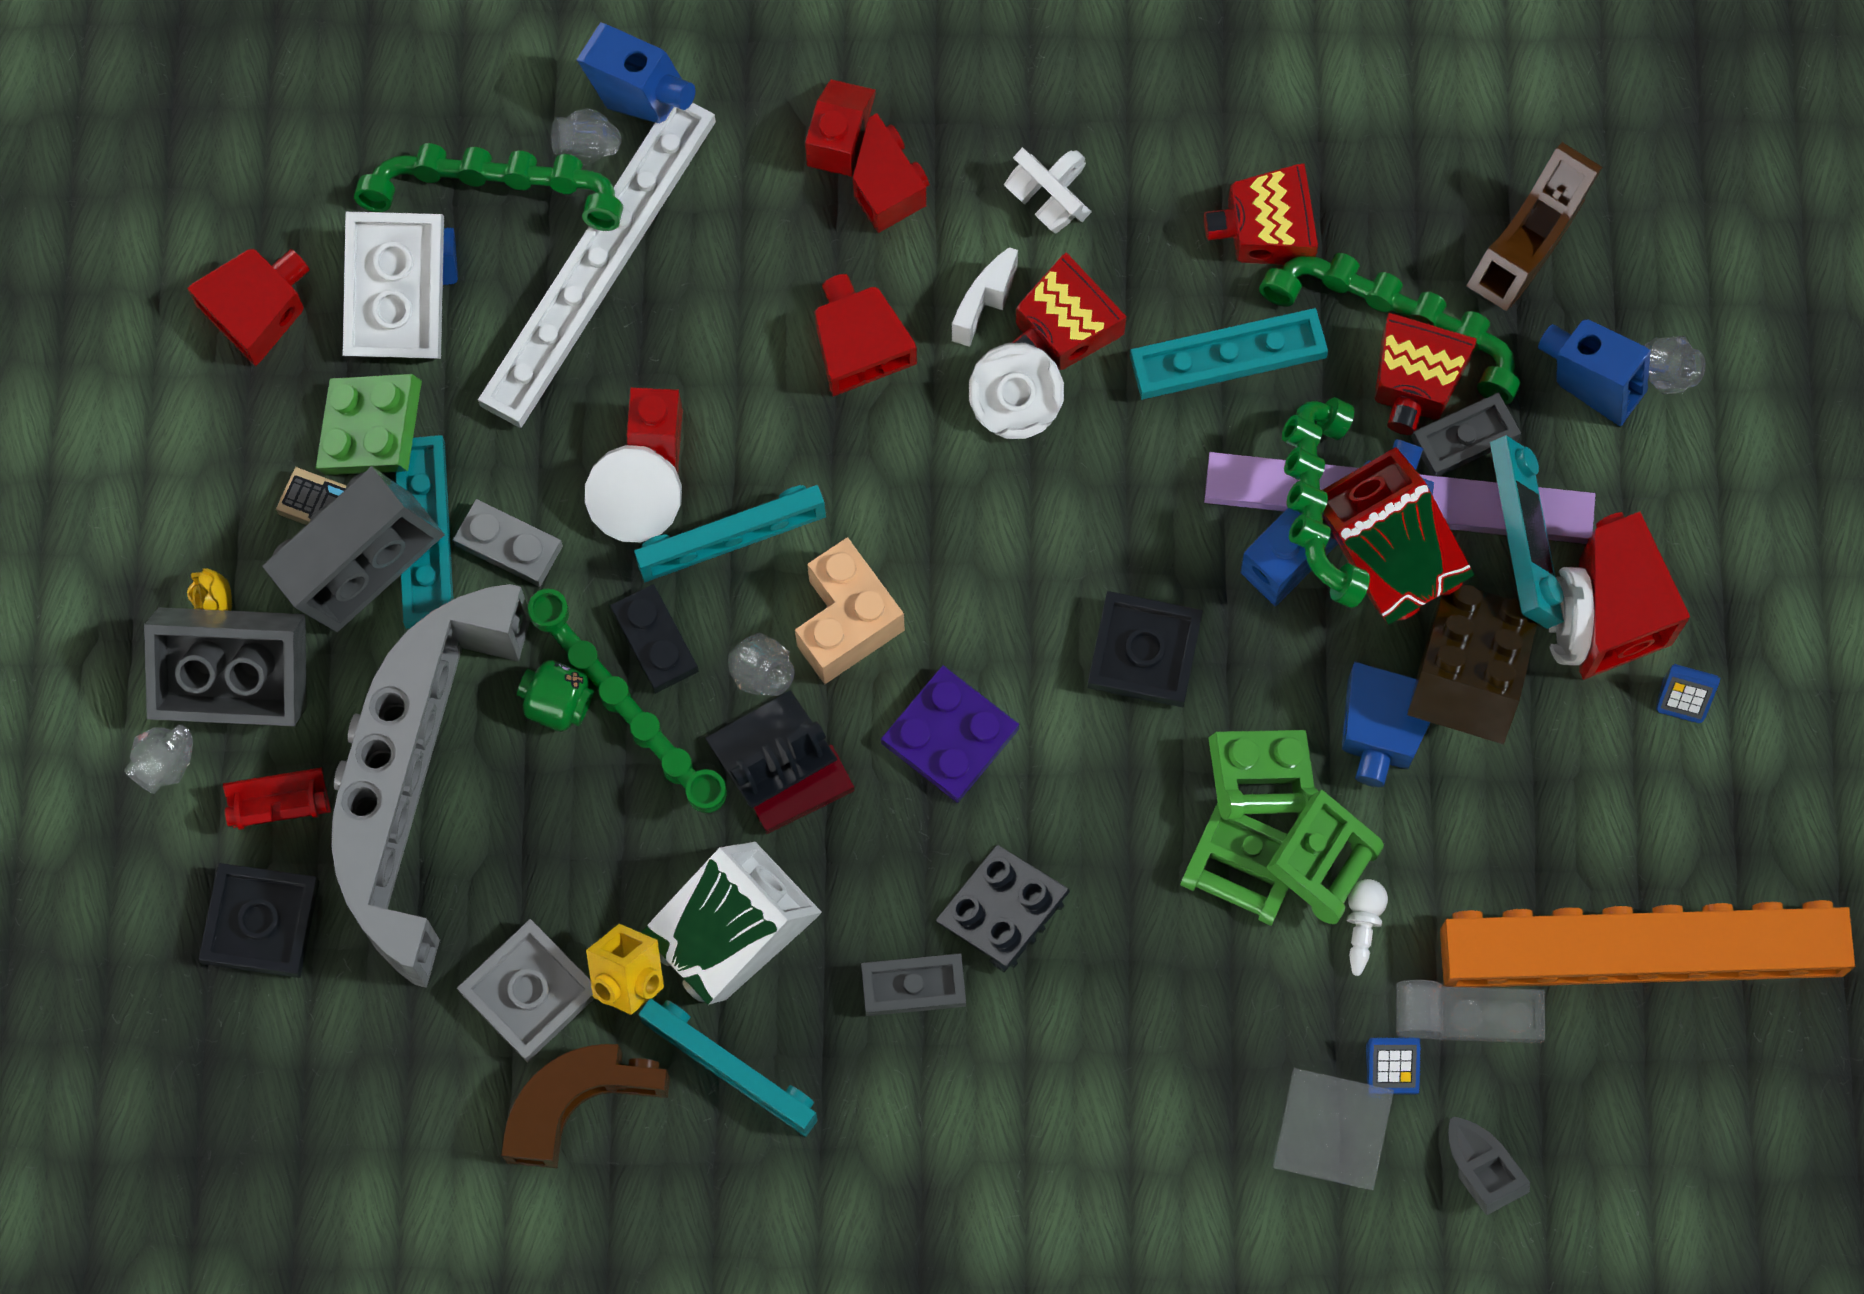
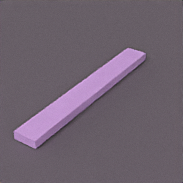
[1204,452,1595,544]

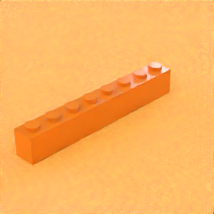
[1440,900,1855,988]

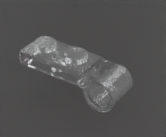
[1396,980,1545,1043]

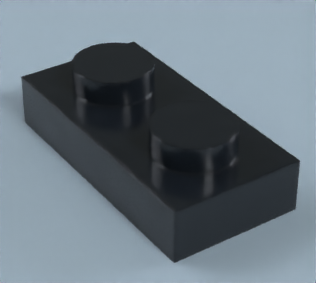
[610,584,699,694]

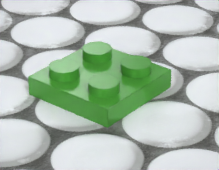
[315,374,422,475]

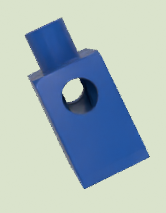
[577,22,696,124]
[1538,319,1651,427]
[1240,508,1338,607]
[1342,662,1430,787]

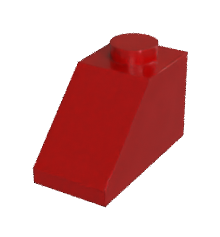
[805,79,876,177]
[627,387,683,474]

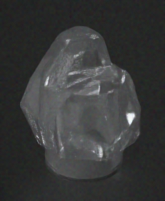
[551,108,622,167]
[1643,336,1706,394]
[728,633,795,696]
[124,724,193,794]

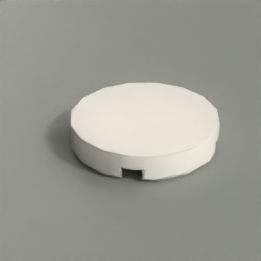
[969,343,1064,439]
[585,445,682,543]
[1549,567,1594,665]

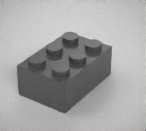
[262,466,445,632]
[144,607,307,726]

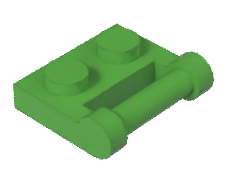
[1208,730,1318,820]
[1266,790,1384,924]
[1180,803,1289,926]

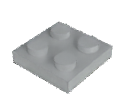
[457,919,595,1063]

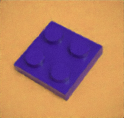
[881,665,1020,803]

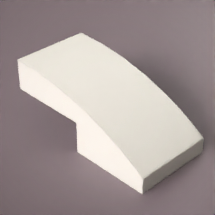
[952,248,1018,347]

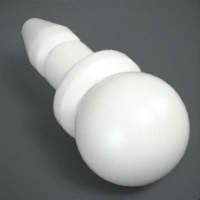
[1347,879,1388,976]

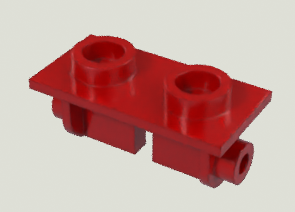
[223,767,331,830]

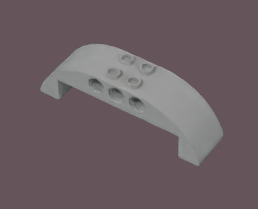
[331,584,531,988]

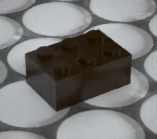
[1407,585,1537,744]

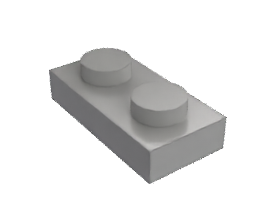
[453,499,563,587]

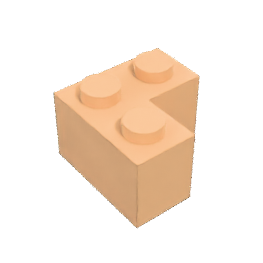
[795,537,905,684]

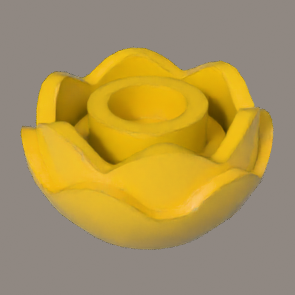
[187,568,232,611]

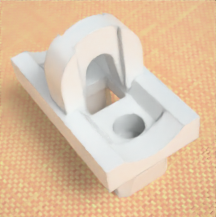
[1004,147,1091,234]

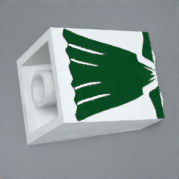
[641,842,822,1005]

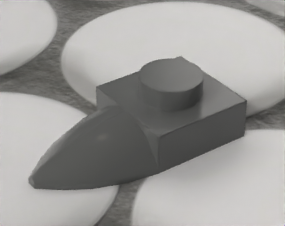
[1448,1116,1530,1216]

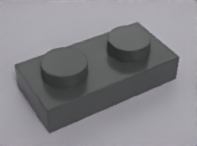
[1411,393,1521,476]
[861,954,966,1016]

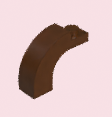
[1466,142,1603,311]
[501,1044,670,1169]

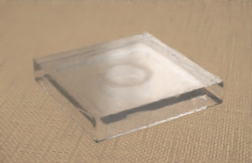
[1272,1068,1394,1191]

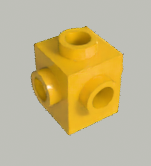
[586,924,664,1015]

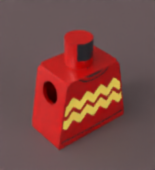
[1204,163,1318,265]
[1011,252,1127,370]
[1374,313,1477,435]

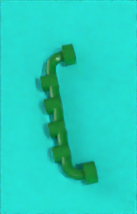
[354,143,624,231]
[1259,253,1520,405]
[1282,397,1370,608]
[528,589,727,813]

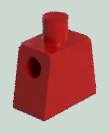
[187,249,310,366]
[814,274,917,397]

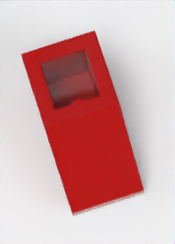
[853,113,929,233]

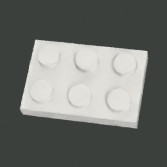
[343,212,444,359]

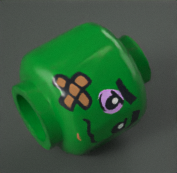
[517,660,594,732]

